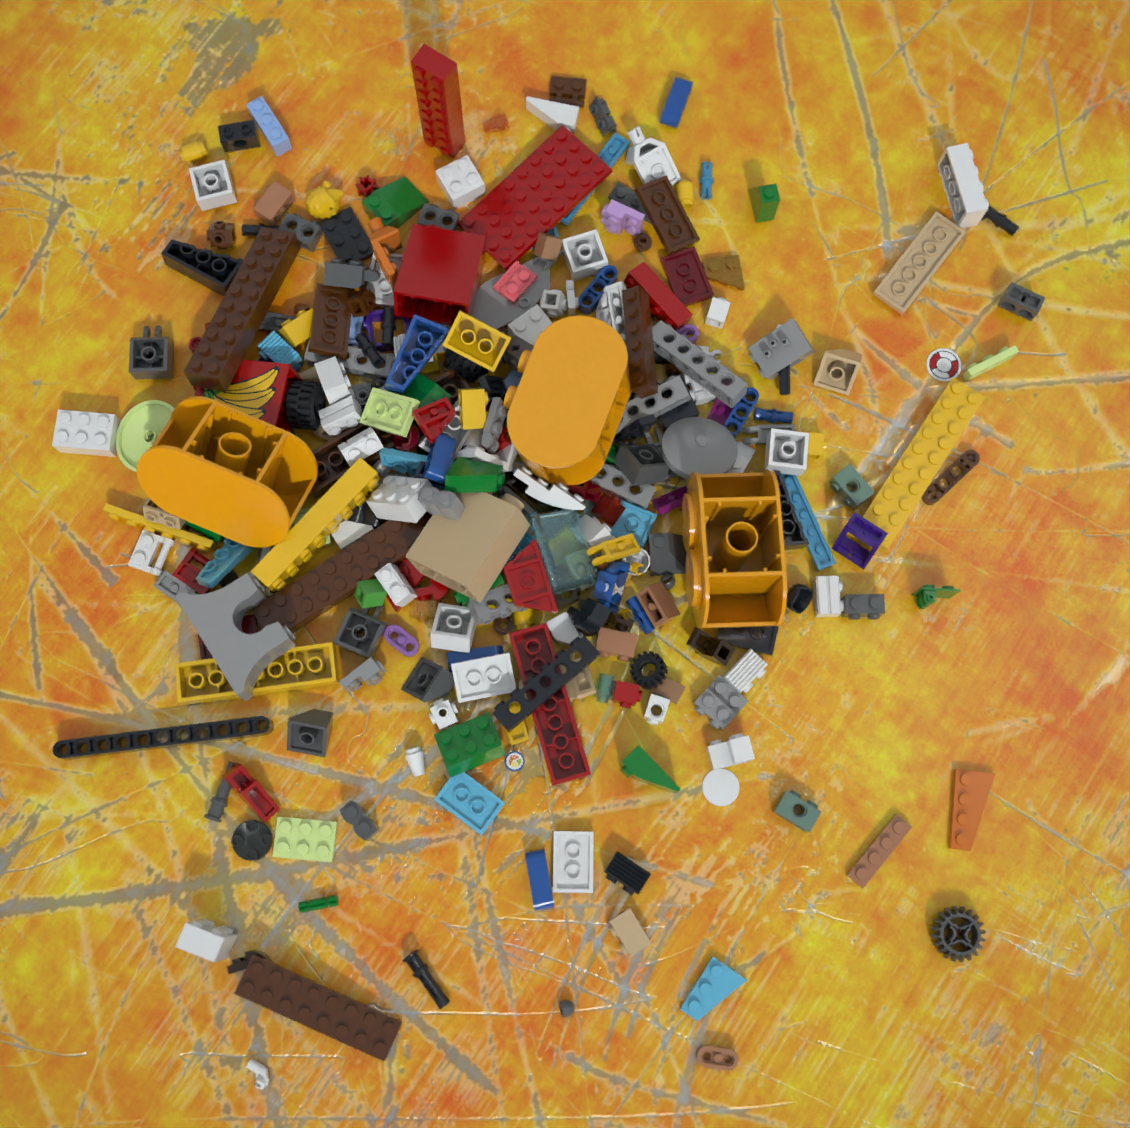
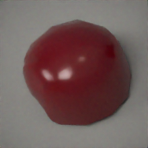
[393,423,420,451]

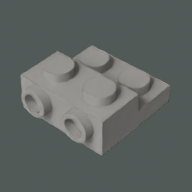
[339,657,387,692]
[693,675,748,730]

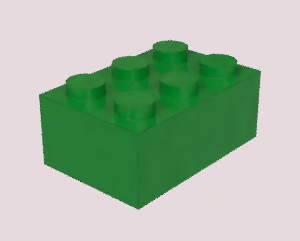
[434,712,506,777]

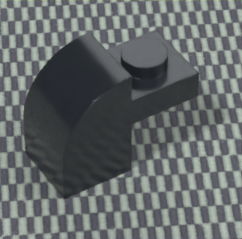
[567,597,612,633]

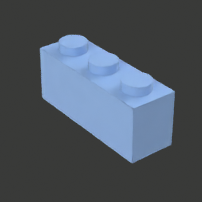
[246,96,293,157]

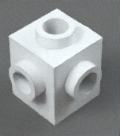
[540,289,568,318]
[429,698,459,730]

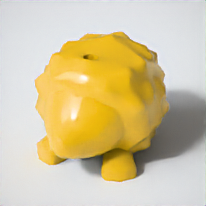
[305,181,344,219]

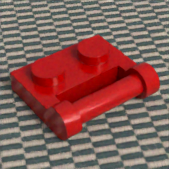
[172,548,211,594]

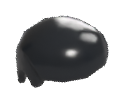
[786,584,813,614]

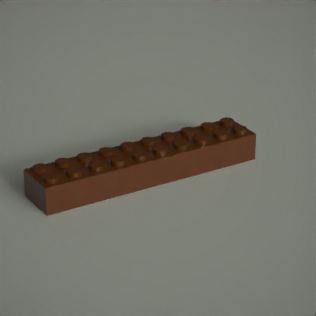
[184,227,301,393]
[310,370,470,500]
[251,515,428,633]

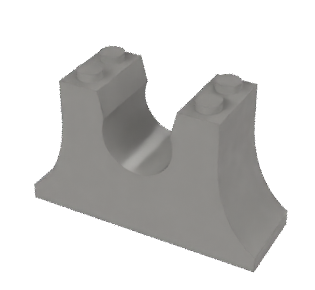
[175,573,296,701]

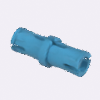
[699,161,714,200]

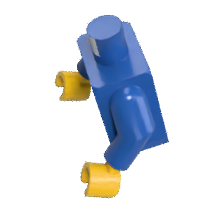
[593,561,644,621]

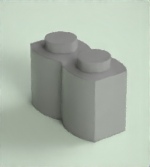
[417,486,465,520]

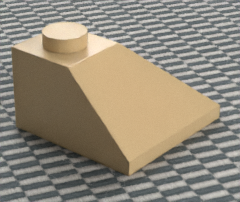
[813,349,862,396]

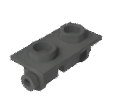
[589,96,617,137]

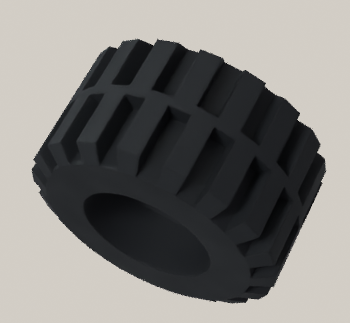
[445,348,489,380]
[286,381,326,430]

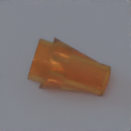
[482,113,509,134]

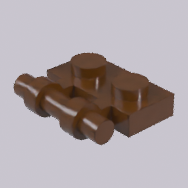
[549,76,587,108]

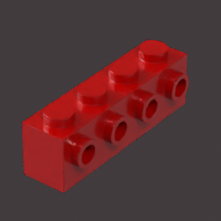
[624,262,693,331]

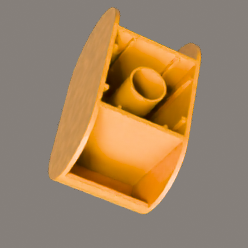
[503,316,632,485]
[137,396,318,548]
[682,469,787,629]

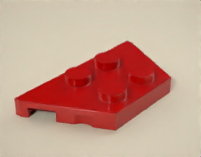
[503,539,558,613]

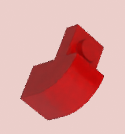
[414,578,450,604]

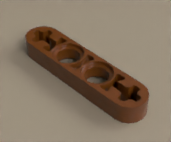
[922,450,980,505]

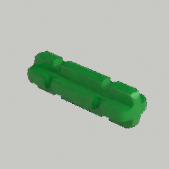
[298,895,339,913]

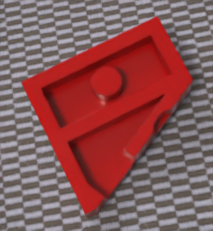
[412,397,456,444]

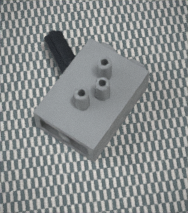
[748,318,815,395]

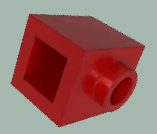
[612,681,642,709]

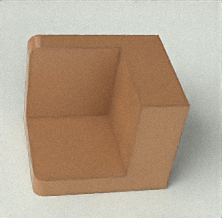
[533,232,563,261]

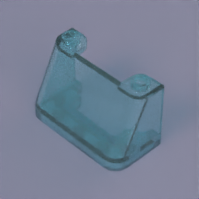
[528,509,598,595]

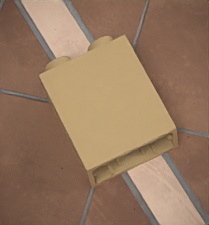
[405,492,530,603]

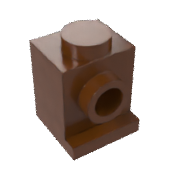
[346,289,377,317]

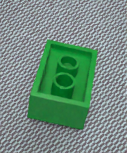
[362,176,429,229]
[388,373,453,420]
[619,745,681,794]

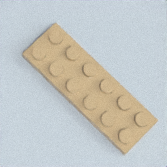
[873,211,966,315]

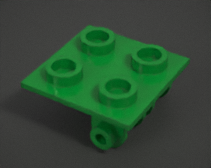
[912,584,961,609]

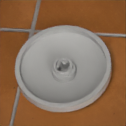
[661,417,738,479]

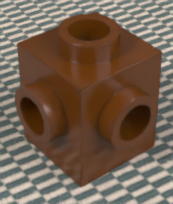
[207,221,236,250]

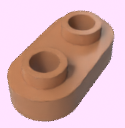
[697,1045,738,1071]

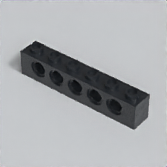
[493,635,600,733]

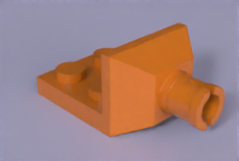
[368,217,403,290]

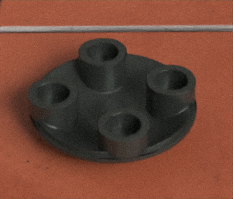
[231,820,272,861]

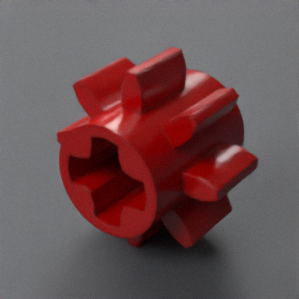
[356,175,379,198]

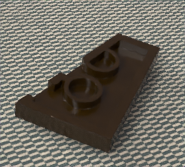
[578,598,635,632]

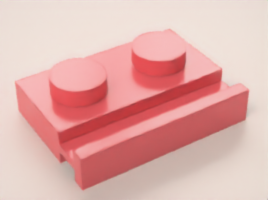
[493,260,537,305]

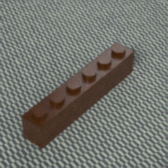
[622,285,658,399]

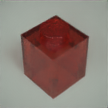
[591,493,626,527]

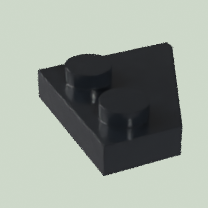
[611,414,657,446]

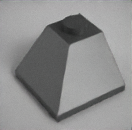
[647,533,687,576]
[401,657,455,702]
[287,709,333,757]

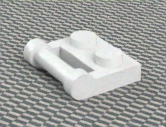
[128,530,175,577]

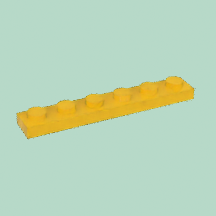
[103,503,217,552]

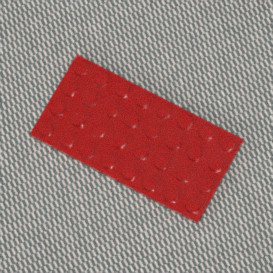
[458,125,612,271]

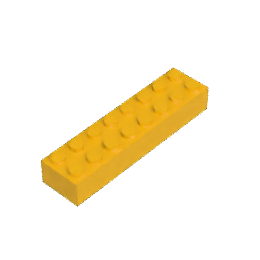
[250,457,380,593]
[175,642,340,705]

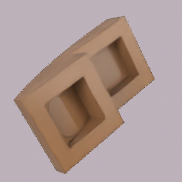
[644,670,685,704]

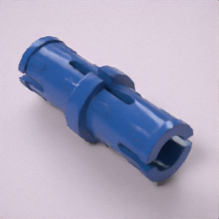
[754,408,793,424]
[626,596,656,635]

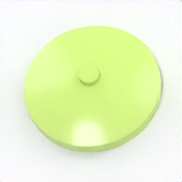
[116,400,175,473]

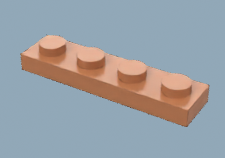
[846,814,912,888]

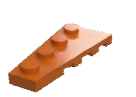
[949,769,995,851]

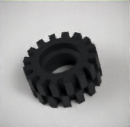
[630,651,668,689]

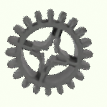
[930,906,986,962]

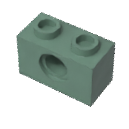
[830,464,875,511]
[772,790,821,833]

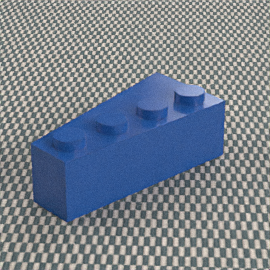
[384,314,450,395]

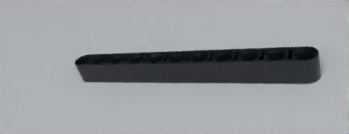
[53,716,274,760]

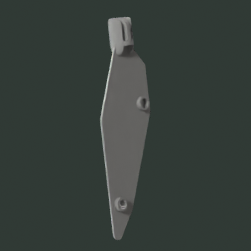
[434,250,563,354]

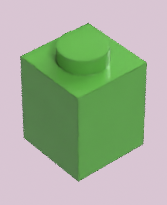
[354,579,387,609]

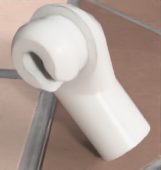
[246,1058,269,1089]

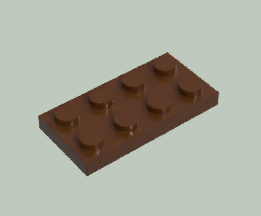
[634,175,700,255]
[308,283,354,359]

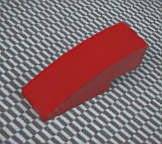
[222,762,280,823]

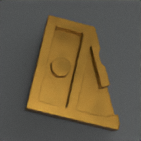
[702,255,745,290]

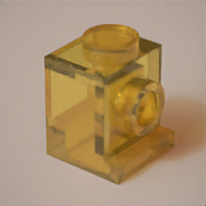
[409,601,438,623]

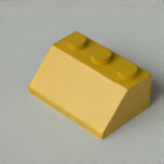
[443,310,511,372]

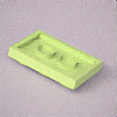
[359,387,420,438]
[272,816,338,862]

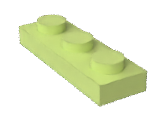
[962,345,1019,382]

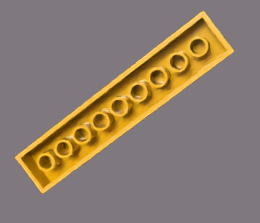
[862,377,985,554]

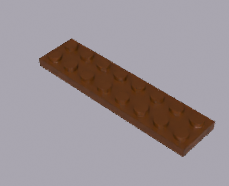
[234,954,402,1062]

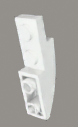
[513,466,586,510]

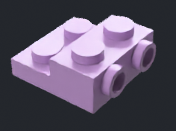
[601,199,645,235]

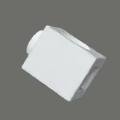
[705,297,731,329]
[643,694,670,726]

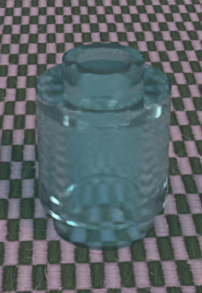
[593,674,616,703]

